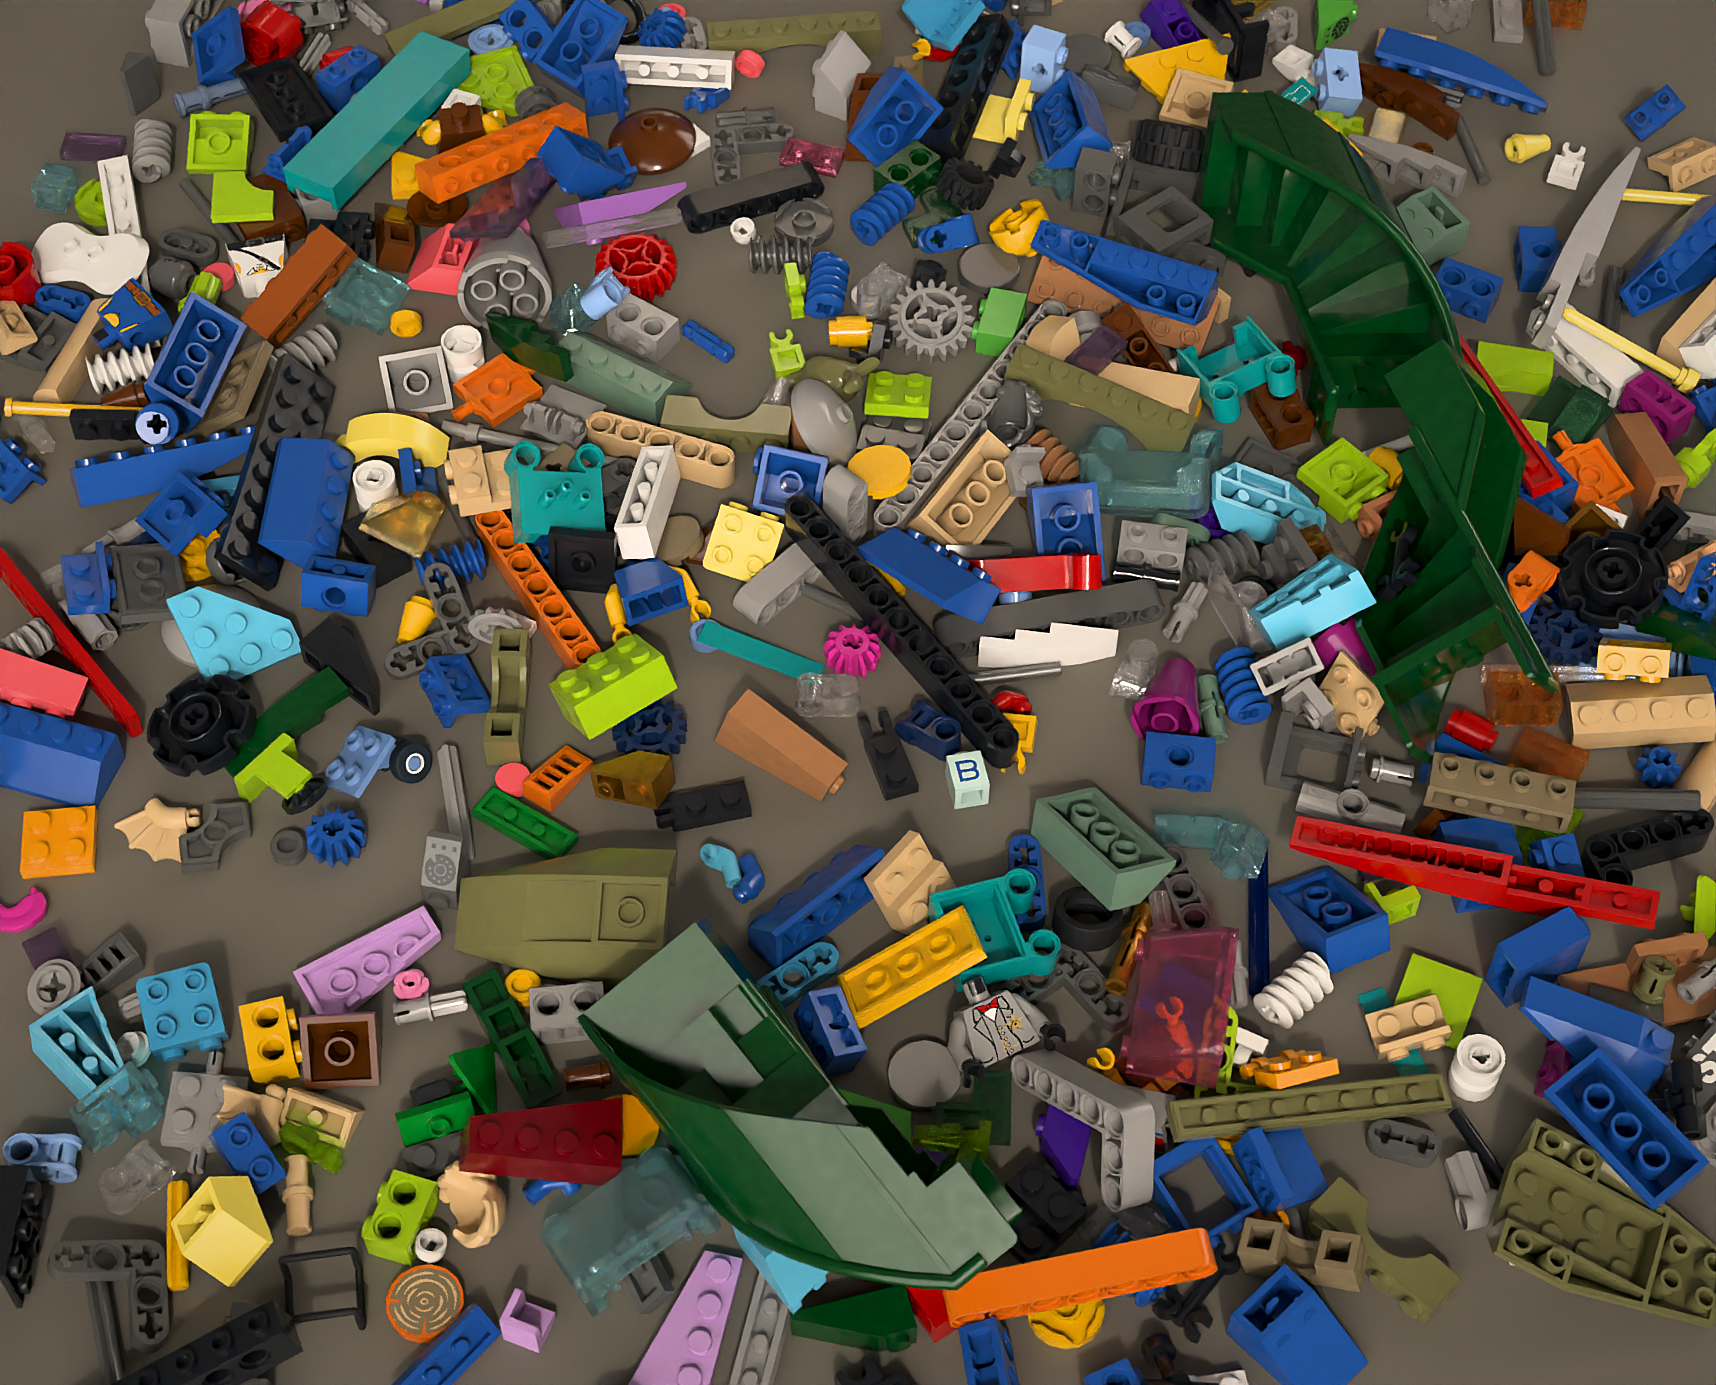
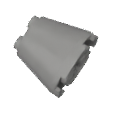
[457,226,552,329]

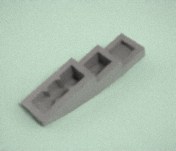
[1347,134,1468,198]

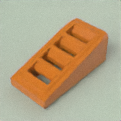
[522,745,594,813]

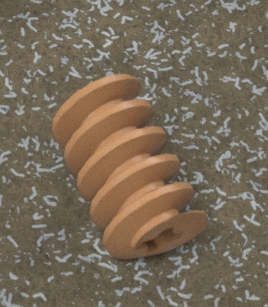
[1024,429,1086,485]

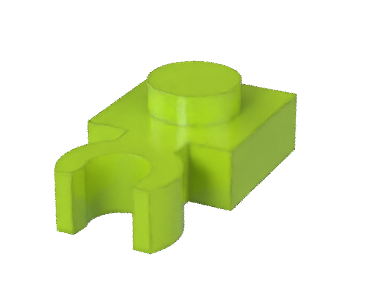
[1314,110,1364,137]
[784,262,806,319]
[769,329,806,380]

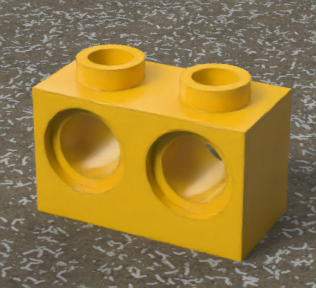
[238,996,302,1088]

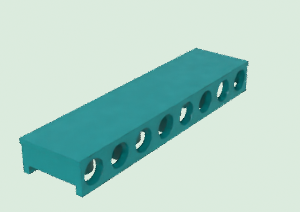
[282,31,472,211]

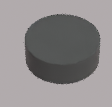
[270,830,307,867]

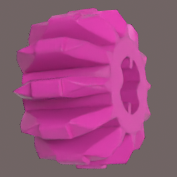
[824,622,881,681]

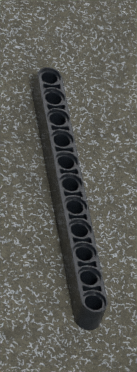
[784,495,1019,769]

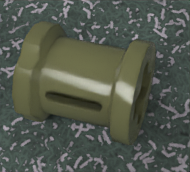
[1632,955,1677,1005]

